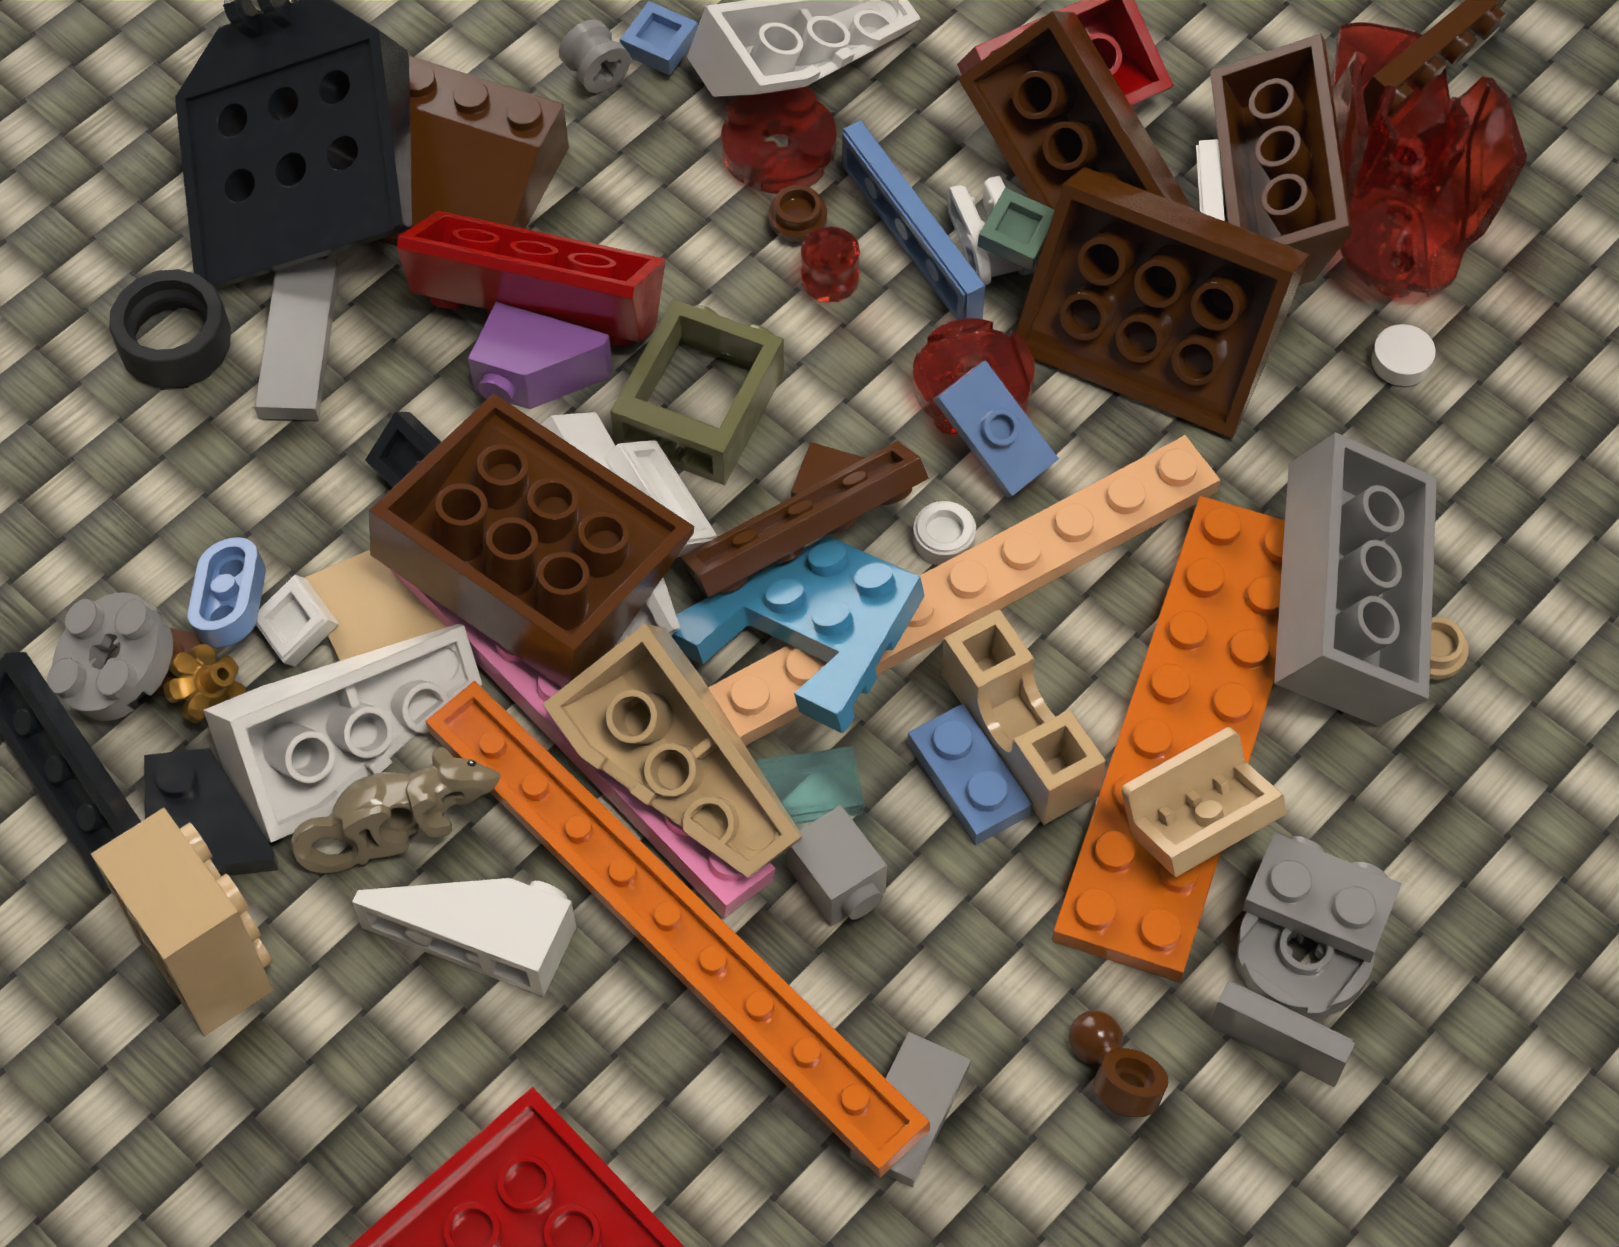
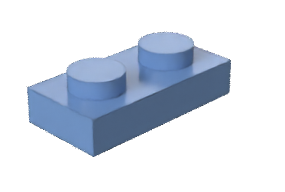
[907,703,1033,846]

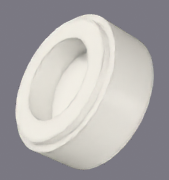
[1371,324,1436,386]
[913,501,976,565]

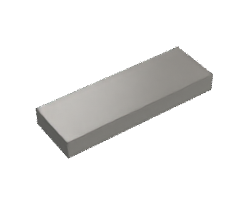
[255,259,339,421]

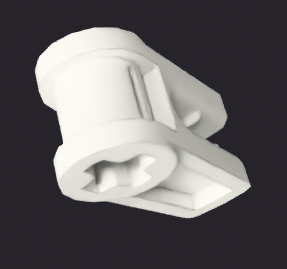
[948,176,1037,285]

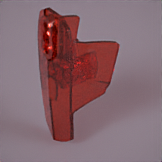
[1332,22,1527,298]

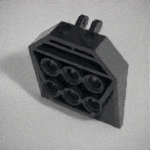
[175,0,412,289]

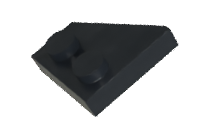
[144,748,278,876]

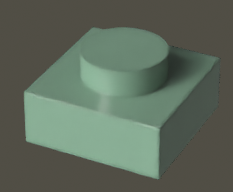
[977,188,1055,271]

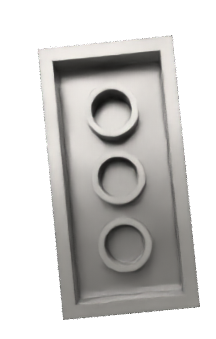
[1274,432,1437,726]

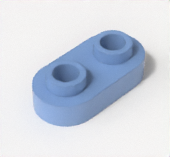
[187,537,266,647]

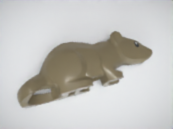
[291,747,500,874]

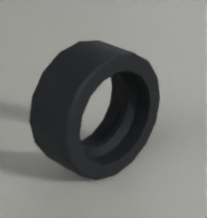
[109,269,231,388]

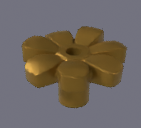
[164,644,246,723]

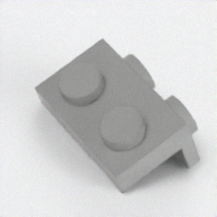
[1242,832,1402,962]

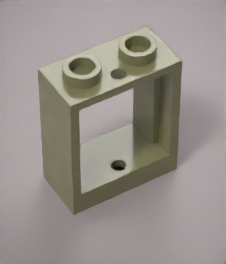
[610,299,784,485]

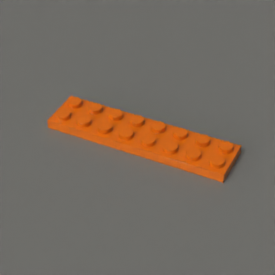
[1052,496,1285,983]

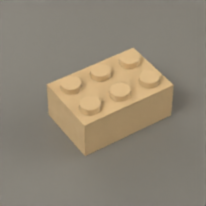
[91,808,274,1036]

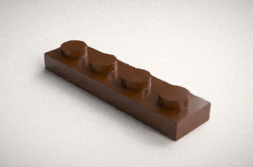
[1348,0,1507,128]
[680,441,929,597]

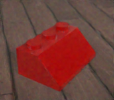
[957,0,1174,106]

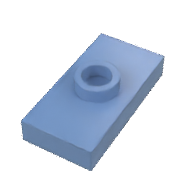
[933,360,1059,498]

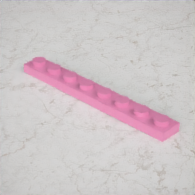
[390,569,776,918]

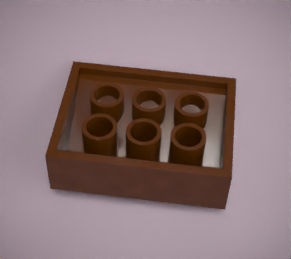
[353,56,569,246]
[1010,167,1310,438]
[369,393,694,688]

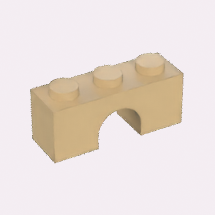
[941,609,1106,825]

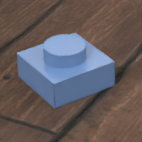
[620,1,698,76]

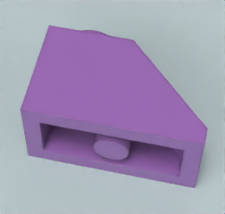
[468,302,613,409]

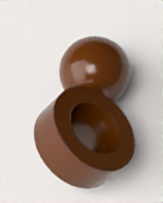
[1069,1010,1168,1117]

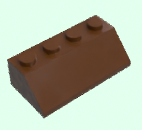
[958,11,1193,210]
[1210,33,1353,285]

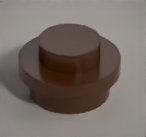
[769,185,827,242]

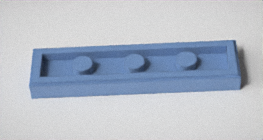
[842,120,986,329]

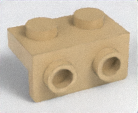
[1121,727,1287,877]

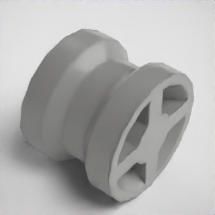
[559,19,631,93]

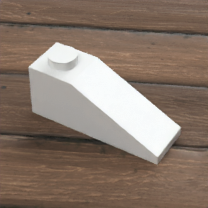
[352,878,576,997]

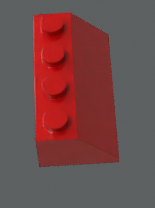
[397,210,666,346]

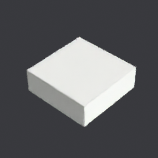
[256,575,339,667]

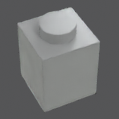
[786,805,887,927]

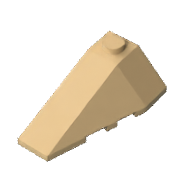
[543,623,803,878]

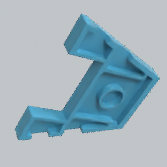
[671,536,925,733]

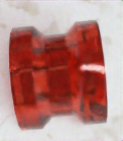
[801,226,860,303]

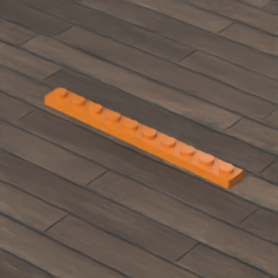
[425,680,930,1178]

